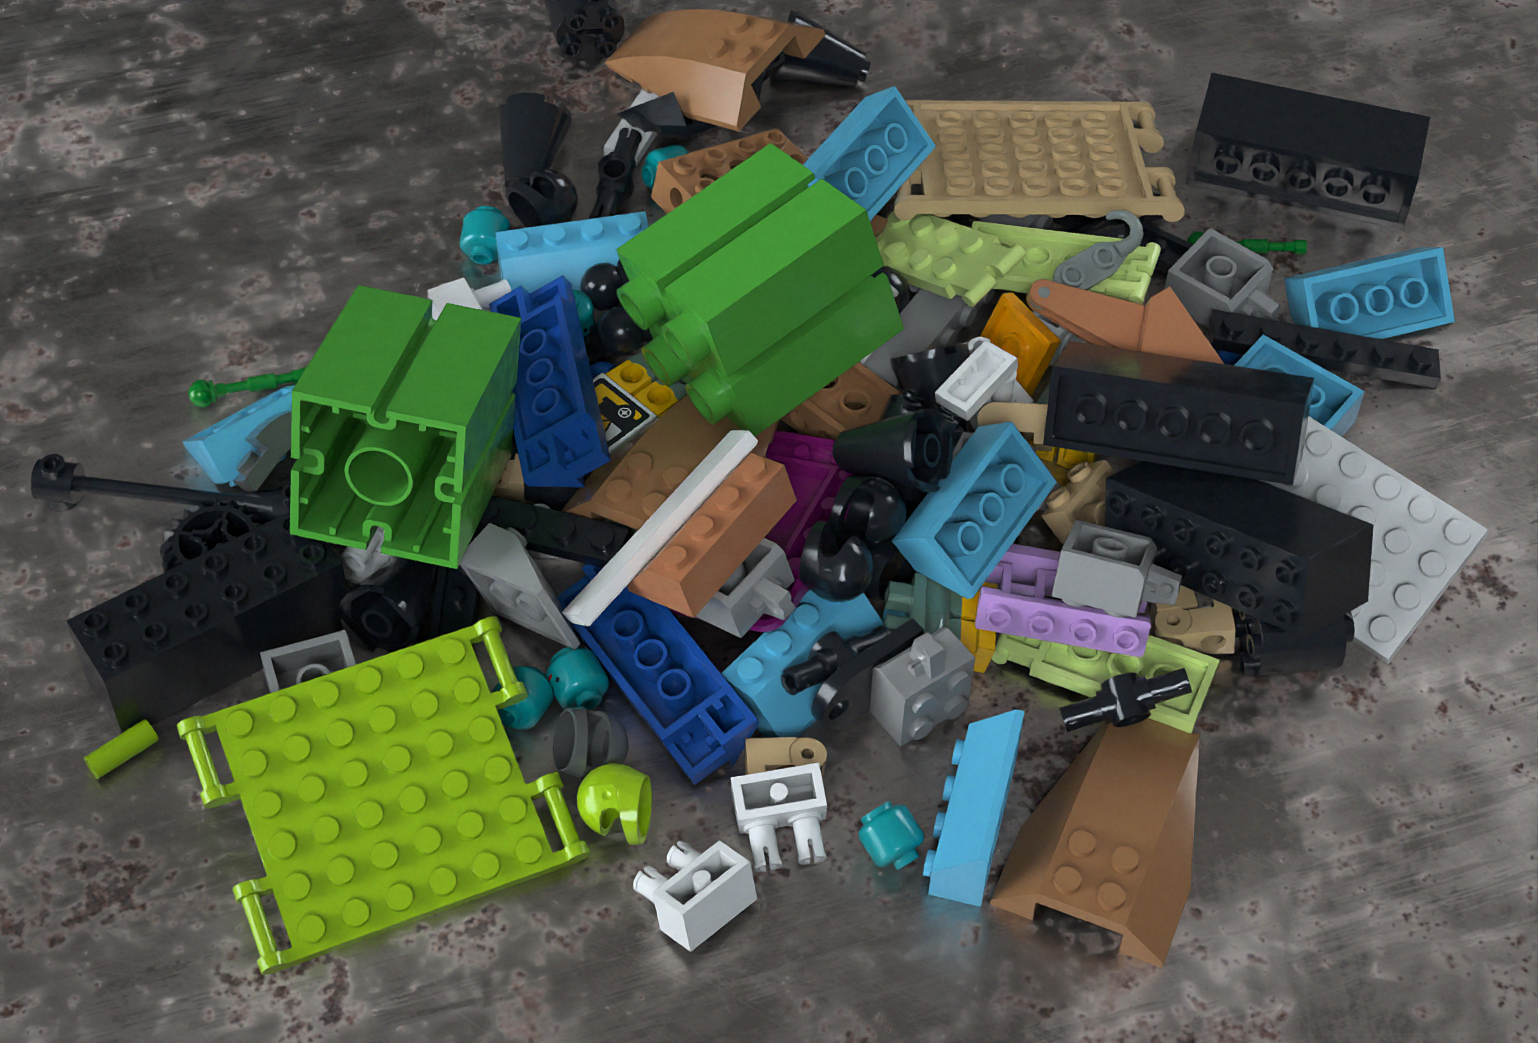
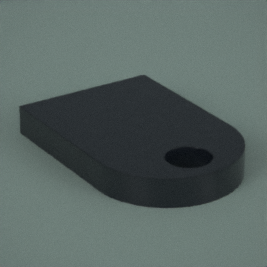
[811,618,924,731]

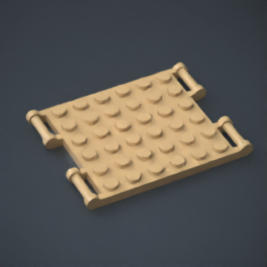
[894,100,1185,222]

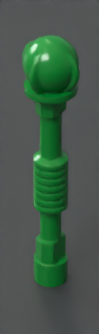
[1186,231,1307,255]
[188,367,306,407]

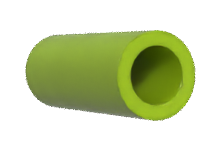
[84,719,159,779]

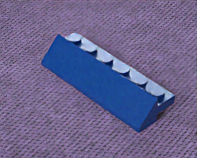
[489,275,611,487]
[557,564,759,785]

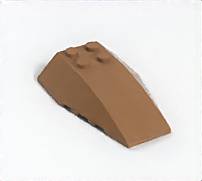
[605,9,826,131]
[560,394,780,530]
[990,718,1200,968]

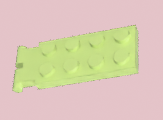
[875,211,1026,307]
[971,221,1161,305]
[991,633,1220,734]

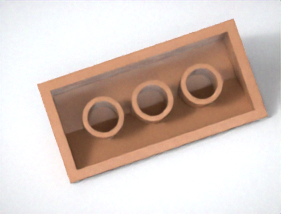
[627,453,797,618]

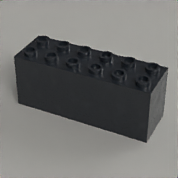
[1185,73,1430,230]
[1043,341,1314,485]
[1105,461,1374,638]
[66,512,348,734]

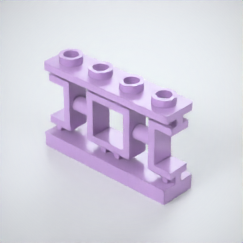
[975,544,1151,657]

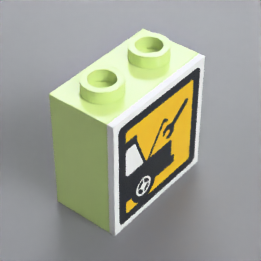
[591,373,657,473]

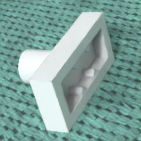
[935,340,1018,421]

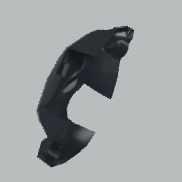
[617,51,786,139]

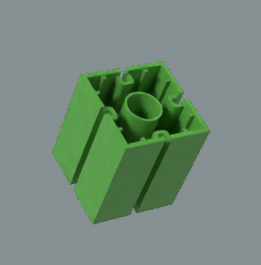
[616,143,904,437]
[290,285,521,569]

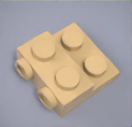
[1041,460,1115,545]

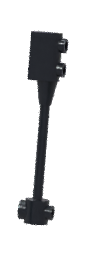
[31,454,347,549]

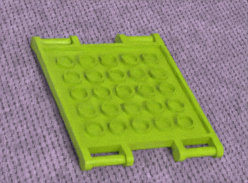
[177,616,591,975]

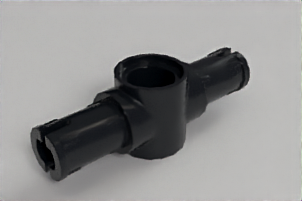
[589,128,642,219]
[781,625,891,695]
[1059,668,1192,732]

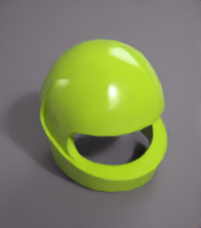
[577,763,652,845]

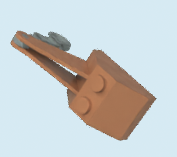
[1026,210,1224,364]

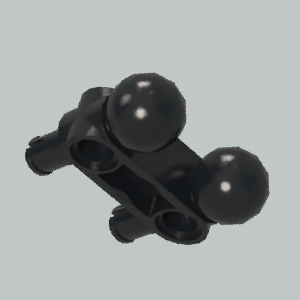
[580,259,653,356]

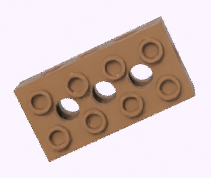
[651,128,808,214]
[780,362,901,440]

